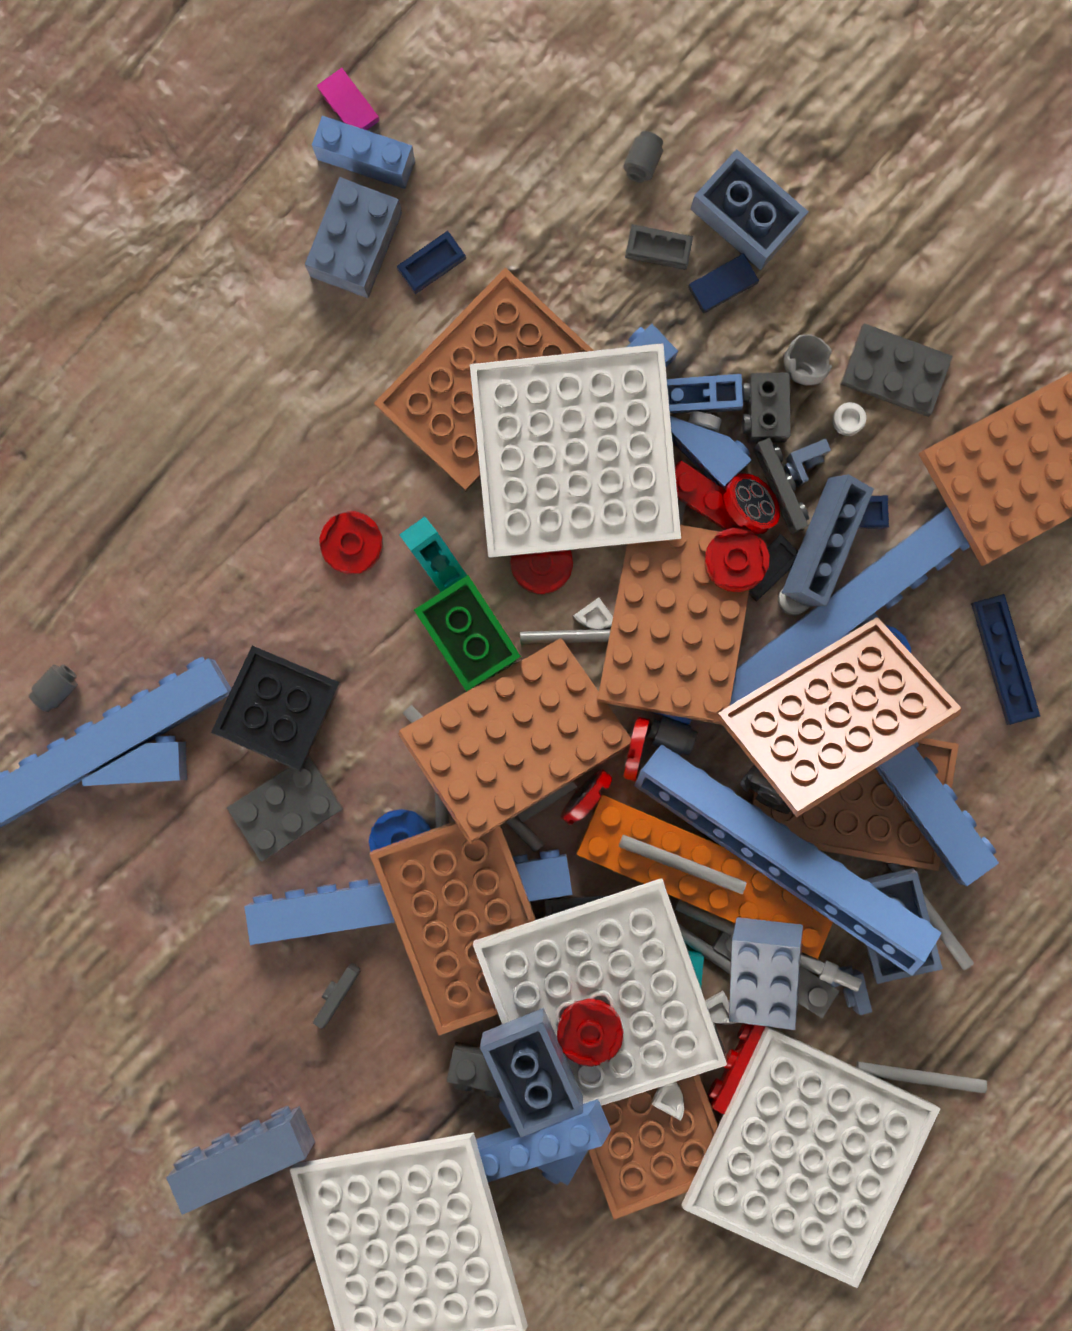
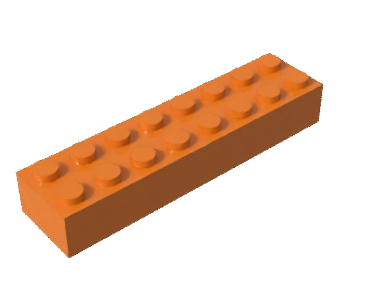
[576,793,833,959]

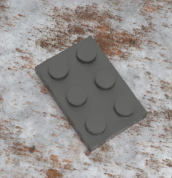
[840,323,953,417]
[227,755,344,862]

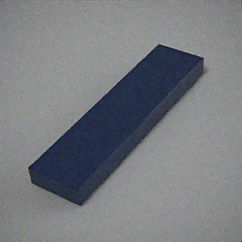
[971,594,1040,725]

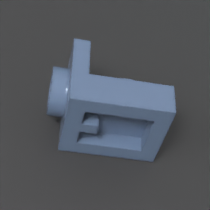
[784,439,831,487]
[827,966,872,1015]

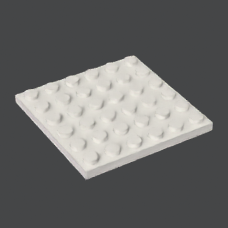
[470,343,681,558]
[473,878,727,1106]
[681,1026,940,1288]
[290,1133,528,1331]

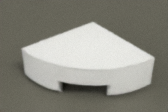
[573,598,613,629]
[705,991,737,1025]
[651,1082,684,1121]

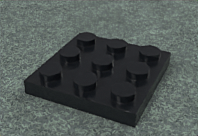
[211,645,341,772]

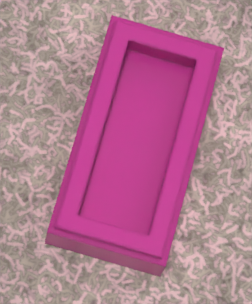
[317,68,380,130]

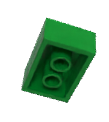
[414,575,522,692]

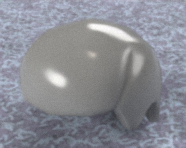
[784,334,832,386]

